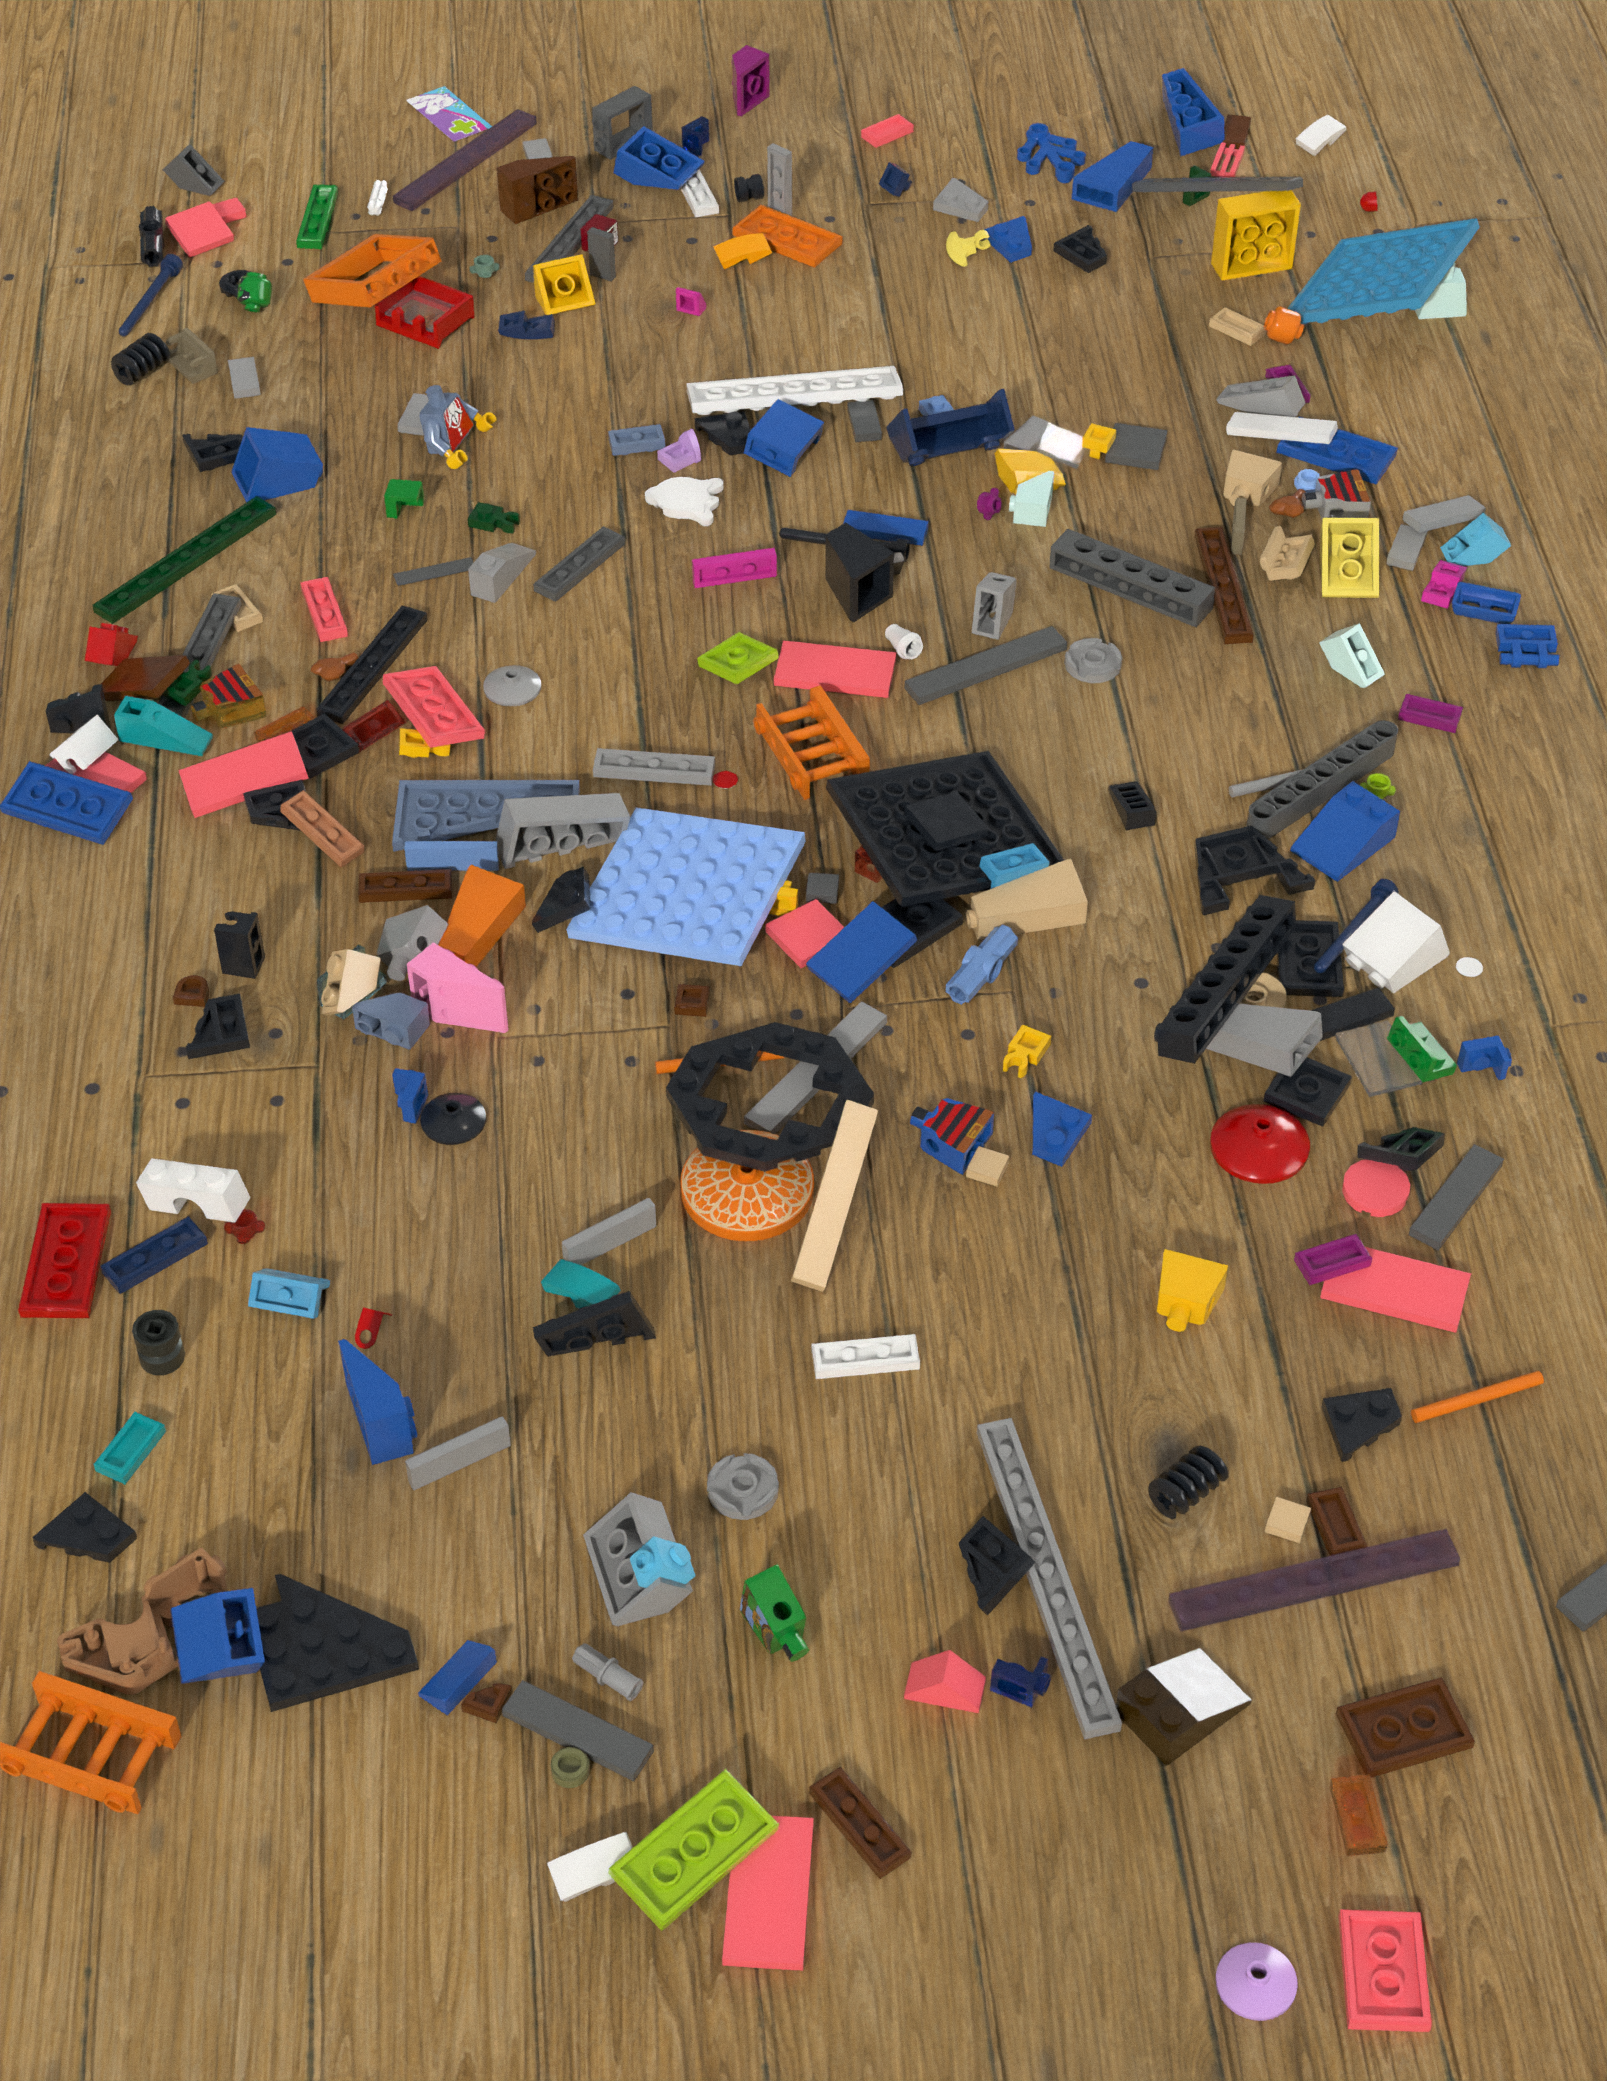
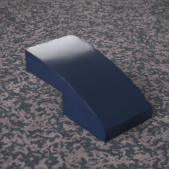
[498,310,555,340]

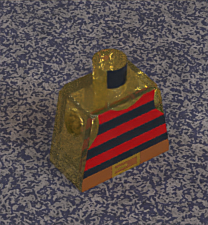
[191,664,267,728]

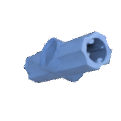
[946,924,1018,1005]

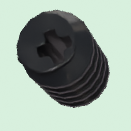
[111,333,170,386]
[1148,1445,1229,1520]

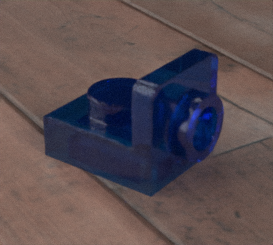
[682,116,709,157]
[990,1656,1052,1708]

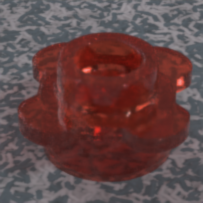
[224,1209,265,1244]

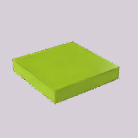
[697,632,779,684]

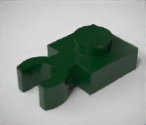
[468,502,520,534]
[162,660,212,706]

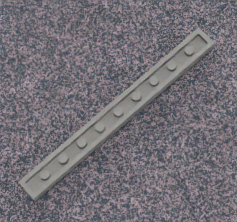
[977,1418,1122,1740]

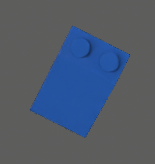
[613,126,705,190]
[1290,781,1400,882]
[338,1339,418,1465]

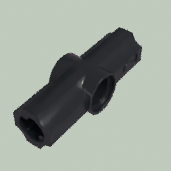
[138,206,165,267]

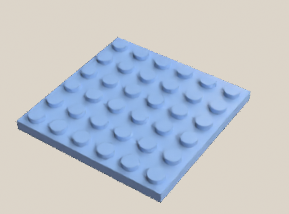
[566,807,806,966]

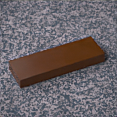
[358,869,452,903]
[809,1767,912,1879]

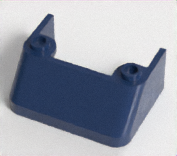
[886,389,1015,466]

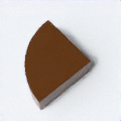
[461,1683,513,1724]

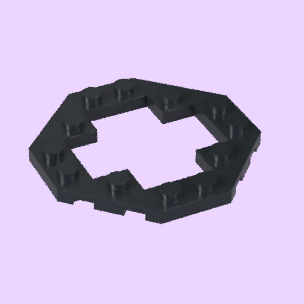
[666,1022,874,1172]

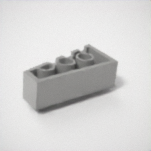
[496,793,630,869]

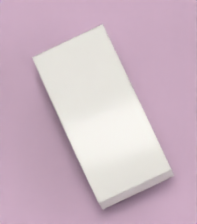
[1296,115,1346,156]
[547,1832,633,1902]

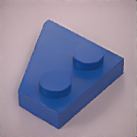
[1032,1092,1092,1167]

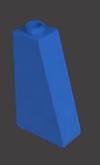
[1072,141,1153,212]

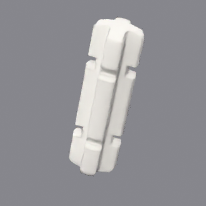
[367,180,388,216]

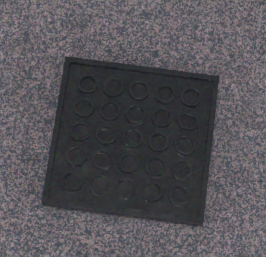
[826,751,1064,907]

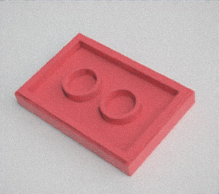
[46,752,147,793]
[1338,1909,1432,2032]

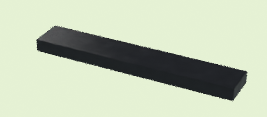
[317,605,428,724]

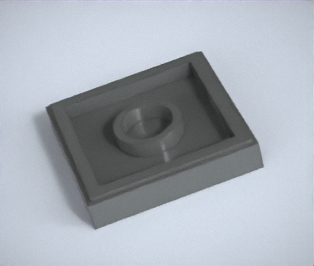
[1105,423,1168,470]

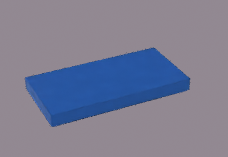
[1277,416,1398,485]
[0,761,133,845]

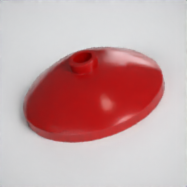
[1210,1104,1310,1184]

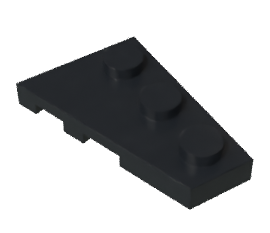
[532,1291,656,1357]

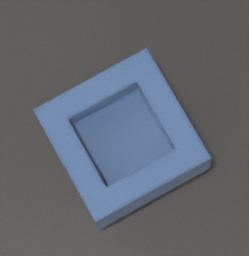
[919,395,954,416]

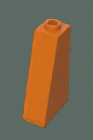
[438,865,526,967]

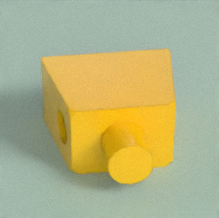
[1157,1249,1228,1332]

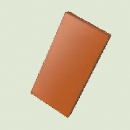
[732,205,843,268]

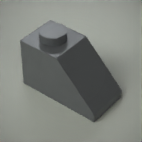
[162,144,224,196]

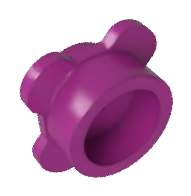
[977,488,1002,520]

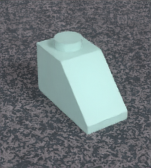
[1009,471,1054,527]
[1319,623,1385,688]

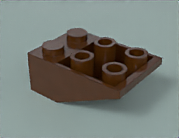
[497,156,578,224]

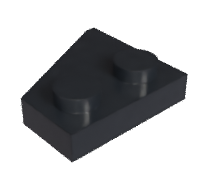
[1053,225,1107,273]
[694,412,751,456]
[182,434,243,472]
[46,684,111,733]
[243,780,306,831]
[186,993,250,1059]
[1357,1127,1445,1171]
[1321,1388,1402,1462]
[32,1492,137,1563]
[958,1516,1036,1616]

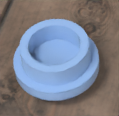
[1294,469,1320,493]

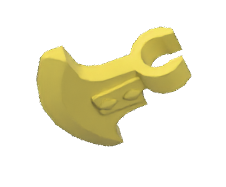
[946,230,990,267]

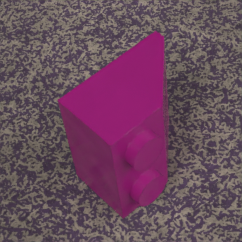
[731,45,770,117]

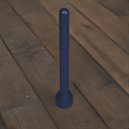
[118,254,183,337]
[1314,879,1399,973]

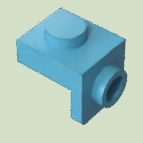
[630,1536,696,1588]

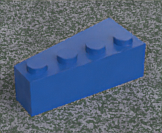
[1162,68,1225,156]

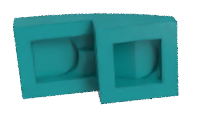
[541,1259,621,1309]

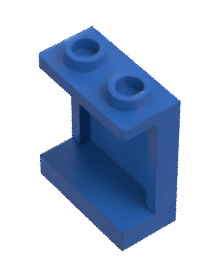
[744,399,824,477]

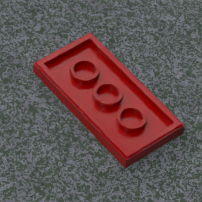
[18,1203,111,1318]

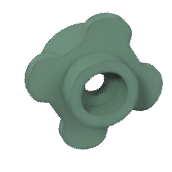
[469,255,500,278]

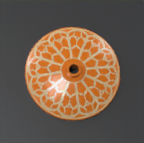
[680,1130,814,1241]

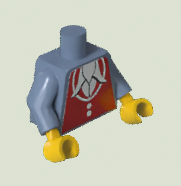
[419,385,497,469]

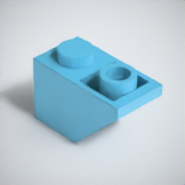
[1440,512,1511,566]

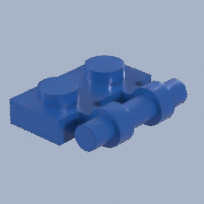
[1495,624,1559,669]

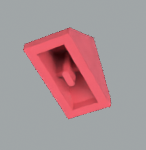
[904,1650,986,1713]

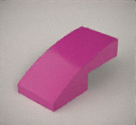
[1421,560,1467,609]

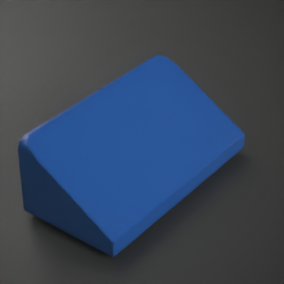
[418,1640,497,1716]

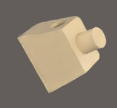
[1223,449,1282,506]

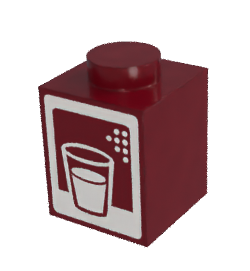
[580,214,618,252]

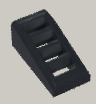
[1108,781,1156,830]

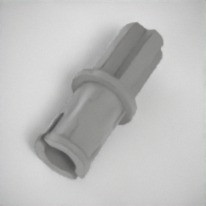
[572,1643,643,1701]

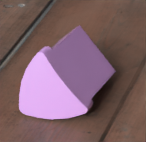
[657,429,701,473]

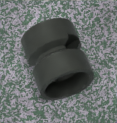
[132,1310,185,1375]

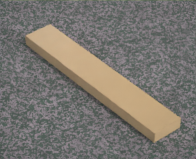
[791,1100,878,1292]

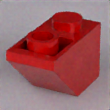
[85,623,138,667]

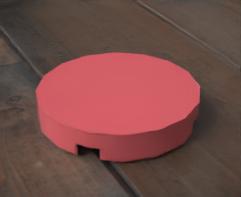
[1342,1159,1411,1217]

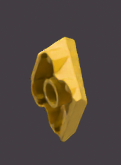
[995,448,1066,494]

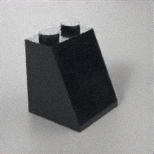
[825,522,894,623]

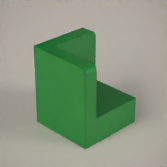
[384,479,424,518]

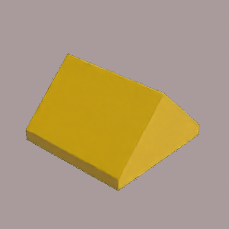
[533,254,595,315]

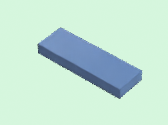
[404,841,499,871]

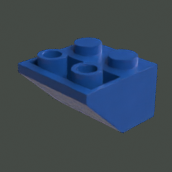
[170,1588,265,1684]

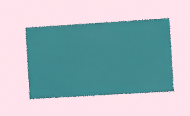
[94,1412,166,1485]

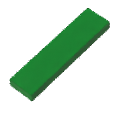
[296,184,338,249]

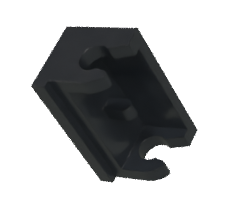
[214,911,265,979]

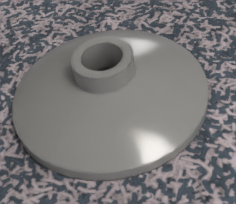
[483,665,541,706]

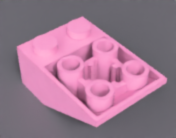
[407,942,508,1033]

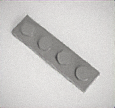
[593,748,715,786]

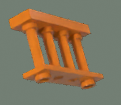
[753,685,870,800]
[0,1671,182,1814]

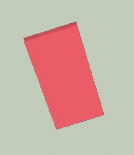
[774,641,897,698]
[382,666,485,748]
[178,731,309,818]
[1320,1247,1471,1333]
[722,1816,814,1971]

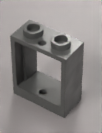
[592,86,653,160]

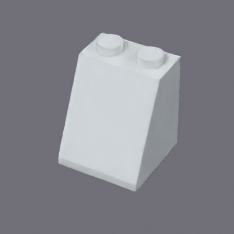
[1342,891,1450,993]

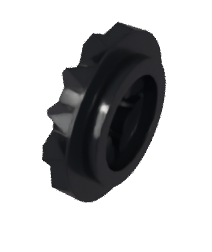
[219,270,251,299]

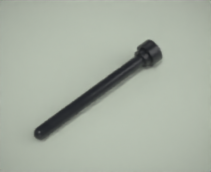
[779,528,910,562]

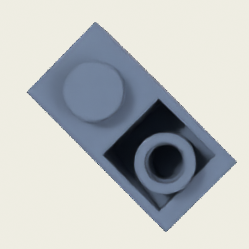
[352,992,430,1050]

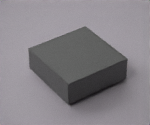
[806,873,839,904]

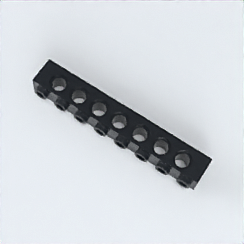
[1154,895,1296,1064]

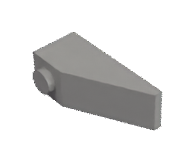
[1217,375,1305,417]
[468,543,536,603]

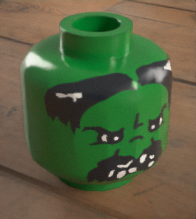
[237,272,272,312]

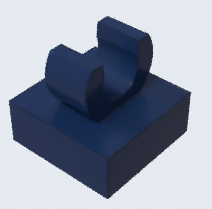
[879,162,912,197]

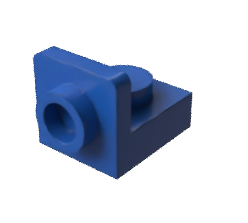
[1457,1035,1512,1080]
[392,1068,428,1124]

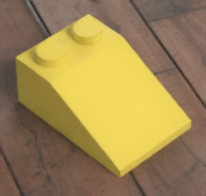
[1320,518,1379,598]

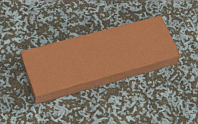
[280,790,365,868]

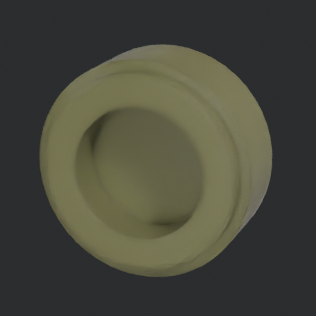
[550,1747,590,1788]

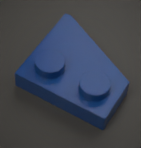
[984,216,1032,263]

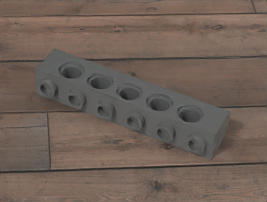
[1049,529,1215,628]

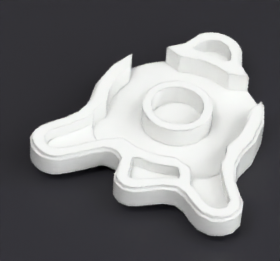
[645,477,723,526]

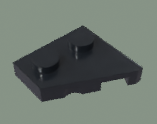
[532,867,591,933]

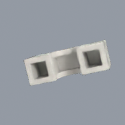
[136,1158,250,1222]

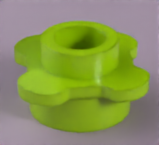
[1360,773,1396,800]

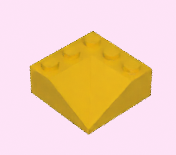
[1211,190,1301,281]

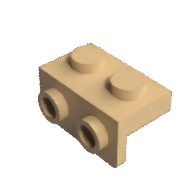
[1260,526,1315,581]

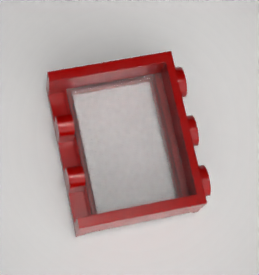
[375,276,474,349]

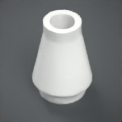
[885,624,923,659]

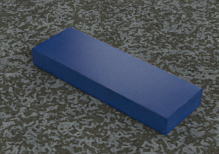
[843,510,928,546]

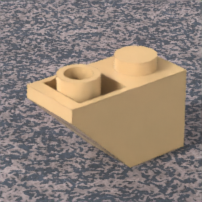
[321,949,381,1015]

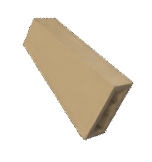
[966,859,1088,940]

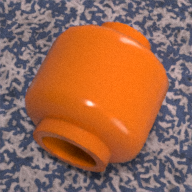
[1263,306,1304,345]

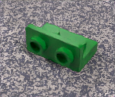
[1387,1016,1457,1082]

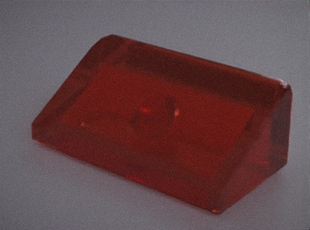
[342,700,406,752]

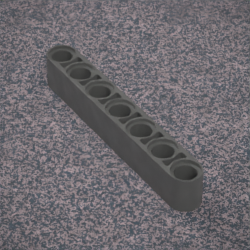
[1246,720,1398,839]

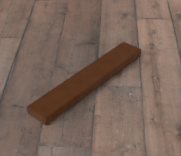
[1195,527,1254,644]

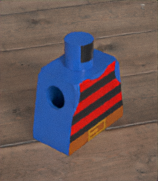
[910,1098,994,1175]

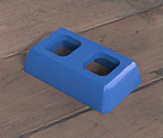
[1452,582,1521,624]

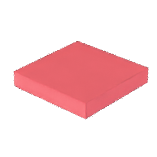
[165,201,234,258]
[765,899,844,968]

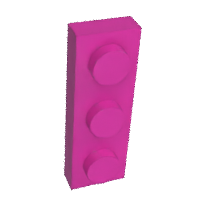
[692,548,777,588]

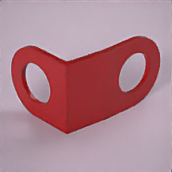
[355,1307,392,1349]

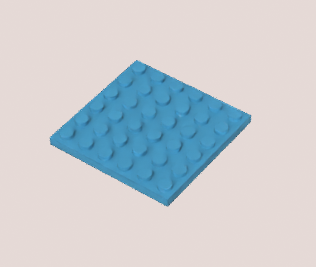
[1288,218,1480,324]

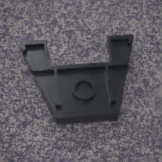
[1194,826,1315,915]

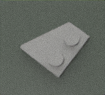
[933,178,988,222]

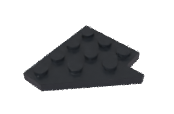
[256,1574,419,1712]

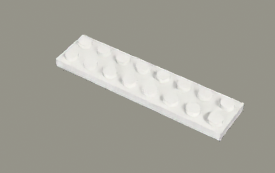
[686,366,903,415]

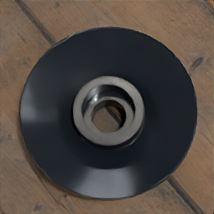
[420,1093,486,1145]

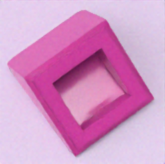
[676,287,706,316]

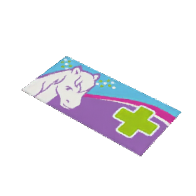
[406,86,492,142]

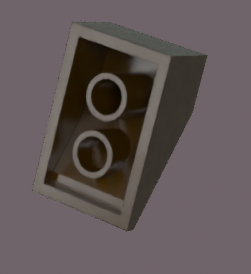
[1116,1648,1252,1766]

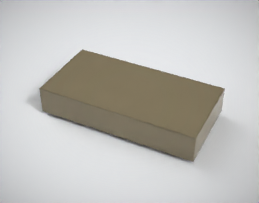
[1231,498,1246,555]

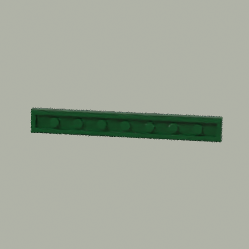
[92,496,277,624]

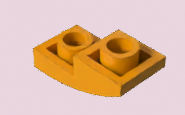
[714,233,772,270]

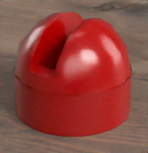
[1360,191,1378,212]

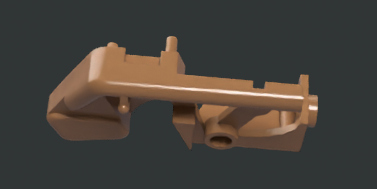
[57,1547,227,1695]

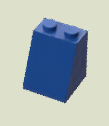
[231,427,323,502]

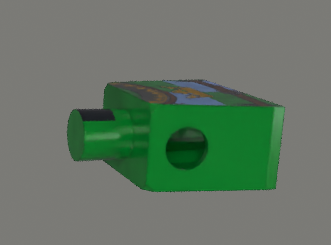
[740,1564,809,1662]

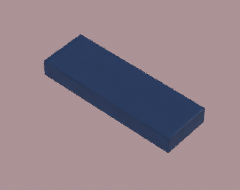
[100,1216,208,1294]

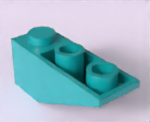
[114,696,213,756]

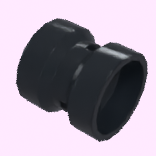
[734,174,764,203]

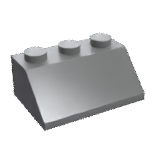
[583,1492,693,1626]

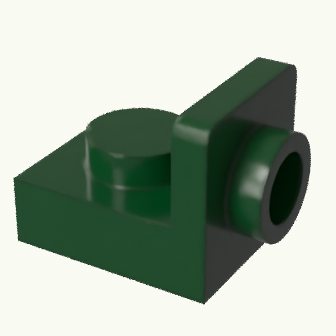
[1182,165,1212,207]

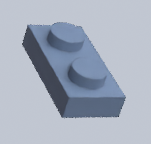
[608,424,666,456]

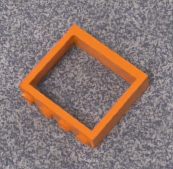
[303,234,442,307]

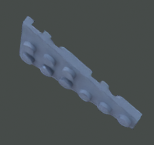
[392,780,580,852]

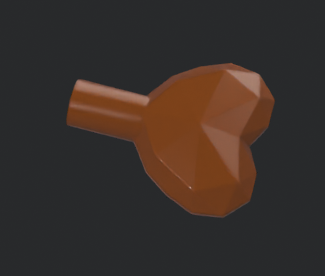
[1269,489,1306,518]
[311,652,358,682]

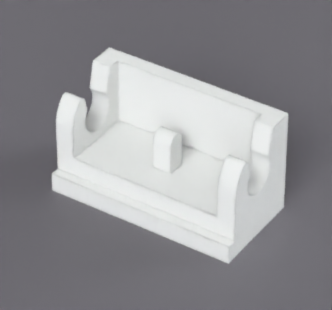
[49,715,118,774]

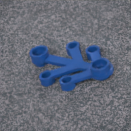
[1017,123,1086,183]

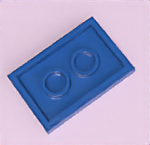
[806,901,917,1003]

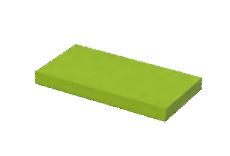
[608,1769,779,1931]

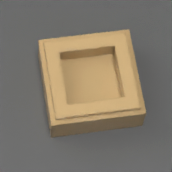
[966,1146,1009,1187]
[1265,1497,1311,1543]

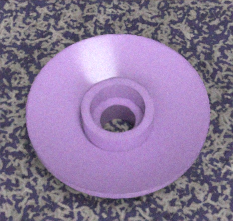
[1216,1943,1297,2021]

